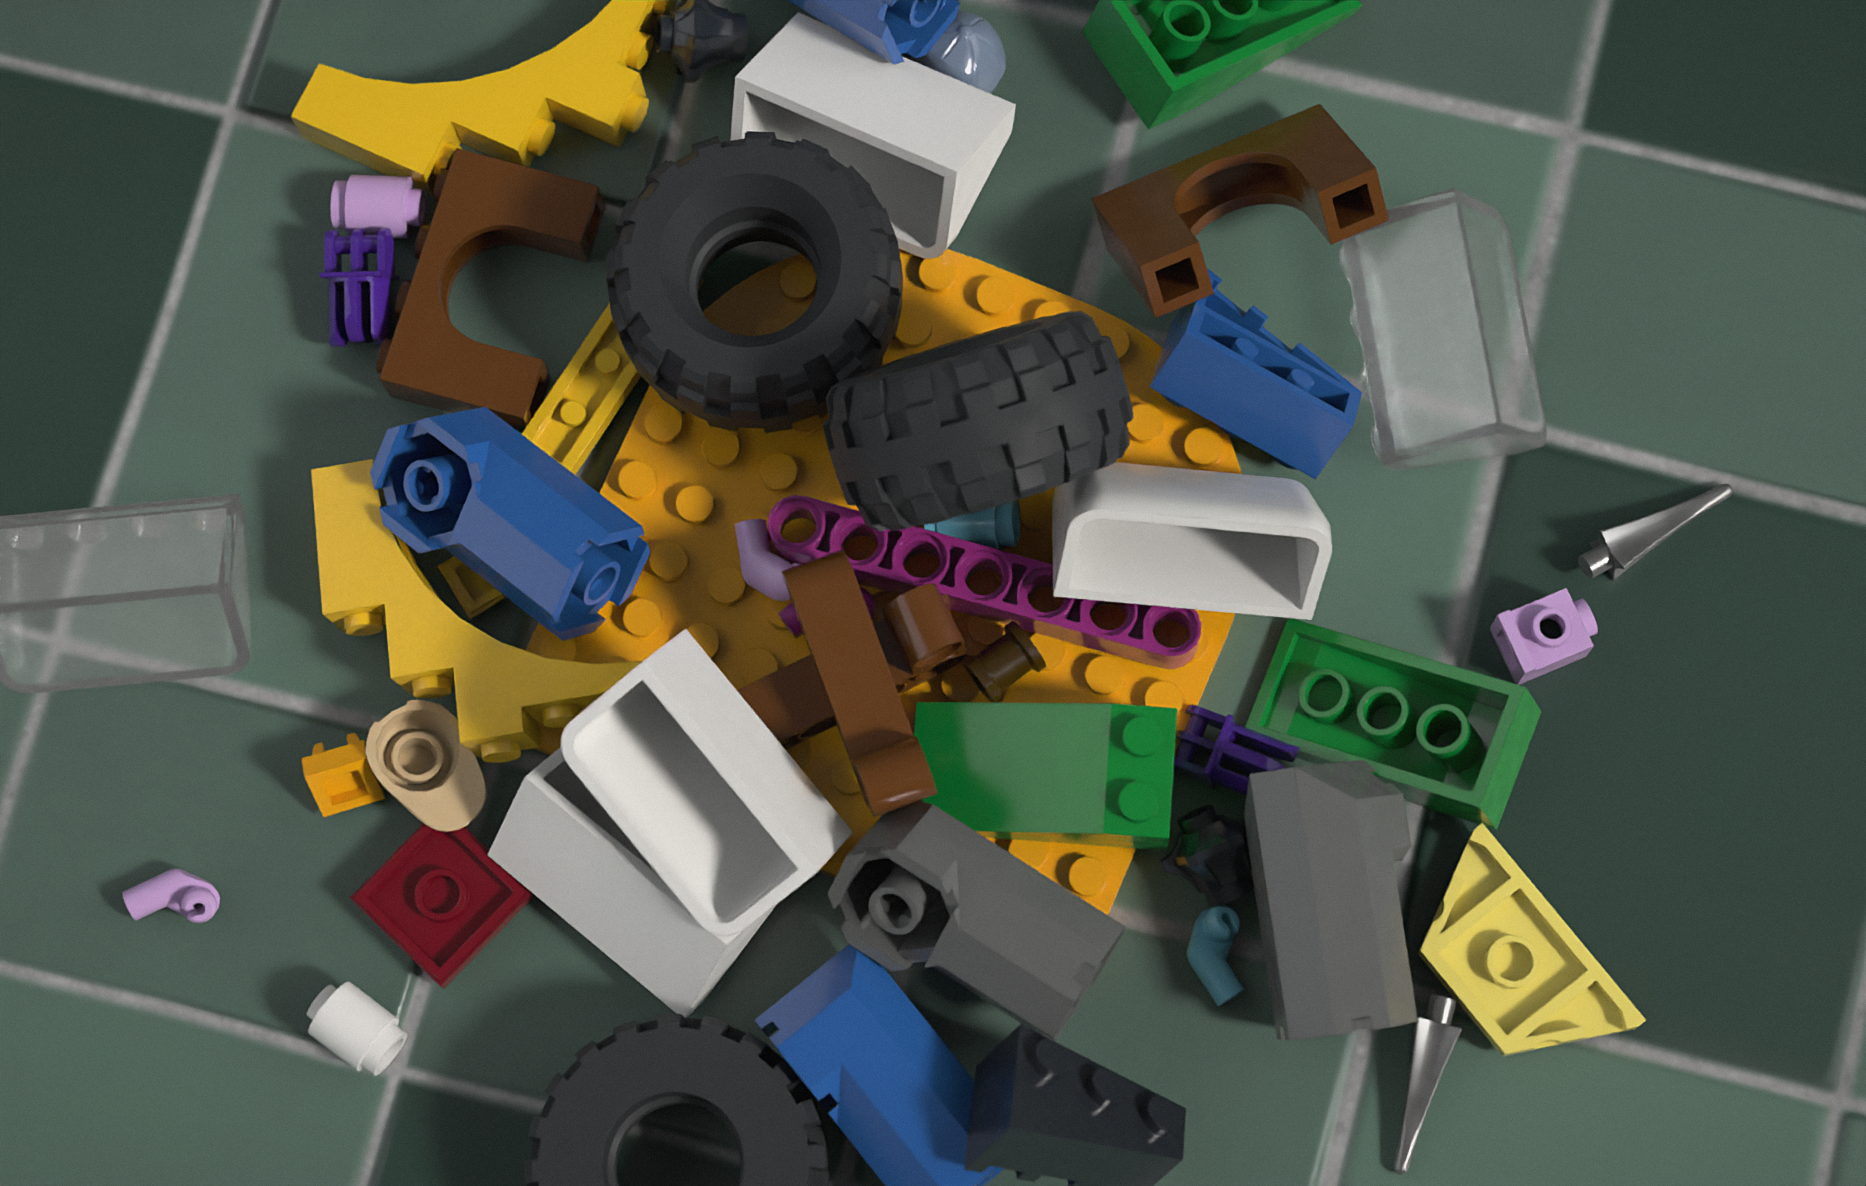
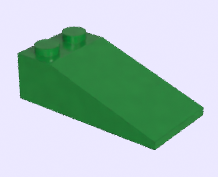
[1081,0,1362,130]
[1245,618,1542,830]
[914,702,1177,851]

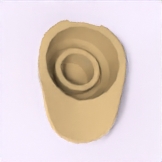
[365,699,487,832]

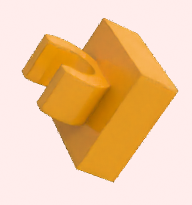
[301,733,385,817]

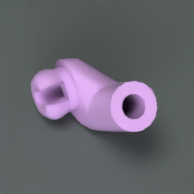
[735,519,800,601]
[122,868,220,923]

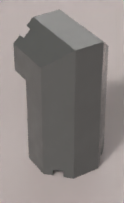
[1244,760,1418,1040]
[828,800,1125,1041]

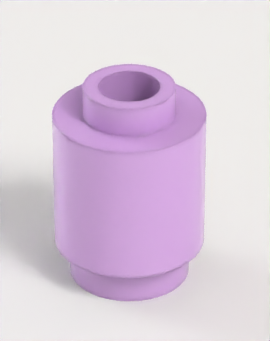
[330,175,426,239]

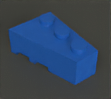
[1149,268,1362,479]

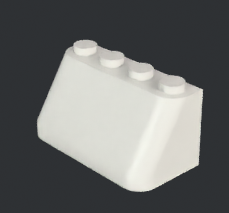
[730,13,1016,259]
[1052,462,1332,620]
[561,629,853,936]
[488,747,776,1018]

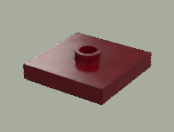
[350,823,535,989]

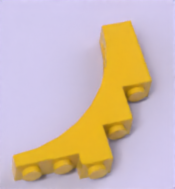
[291,0,677,195]
[311,459,643,763]

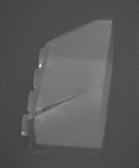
[1339,188,1547,471]
[0,494,252,693]

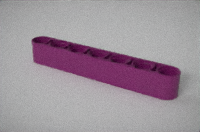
[768,495,1201,669]

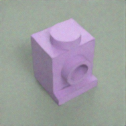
[1490,588,1598,685]

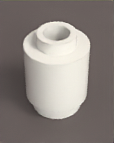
[307,981,407,1076]

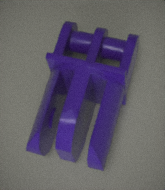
[319,228,399,347]
[1173,704,1300,796]

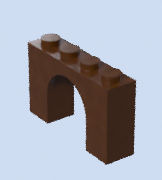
[1091,103,1389,318]
[376,148,606,432]

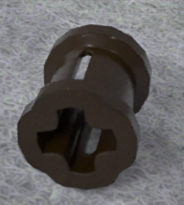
[960,620,1047,703]

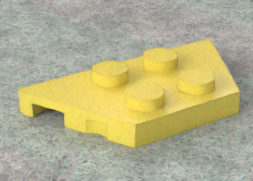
[1418,823,1646,1056]

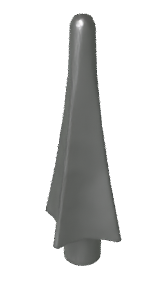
[1578,484,1733,580]
[1393,994,1462,1175]

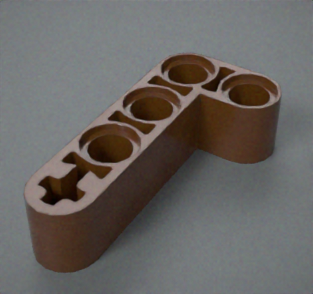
[782,548,937,817]
[737,583,966,750]

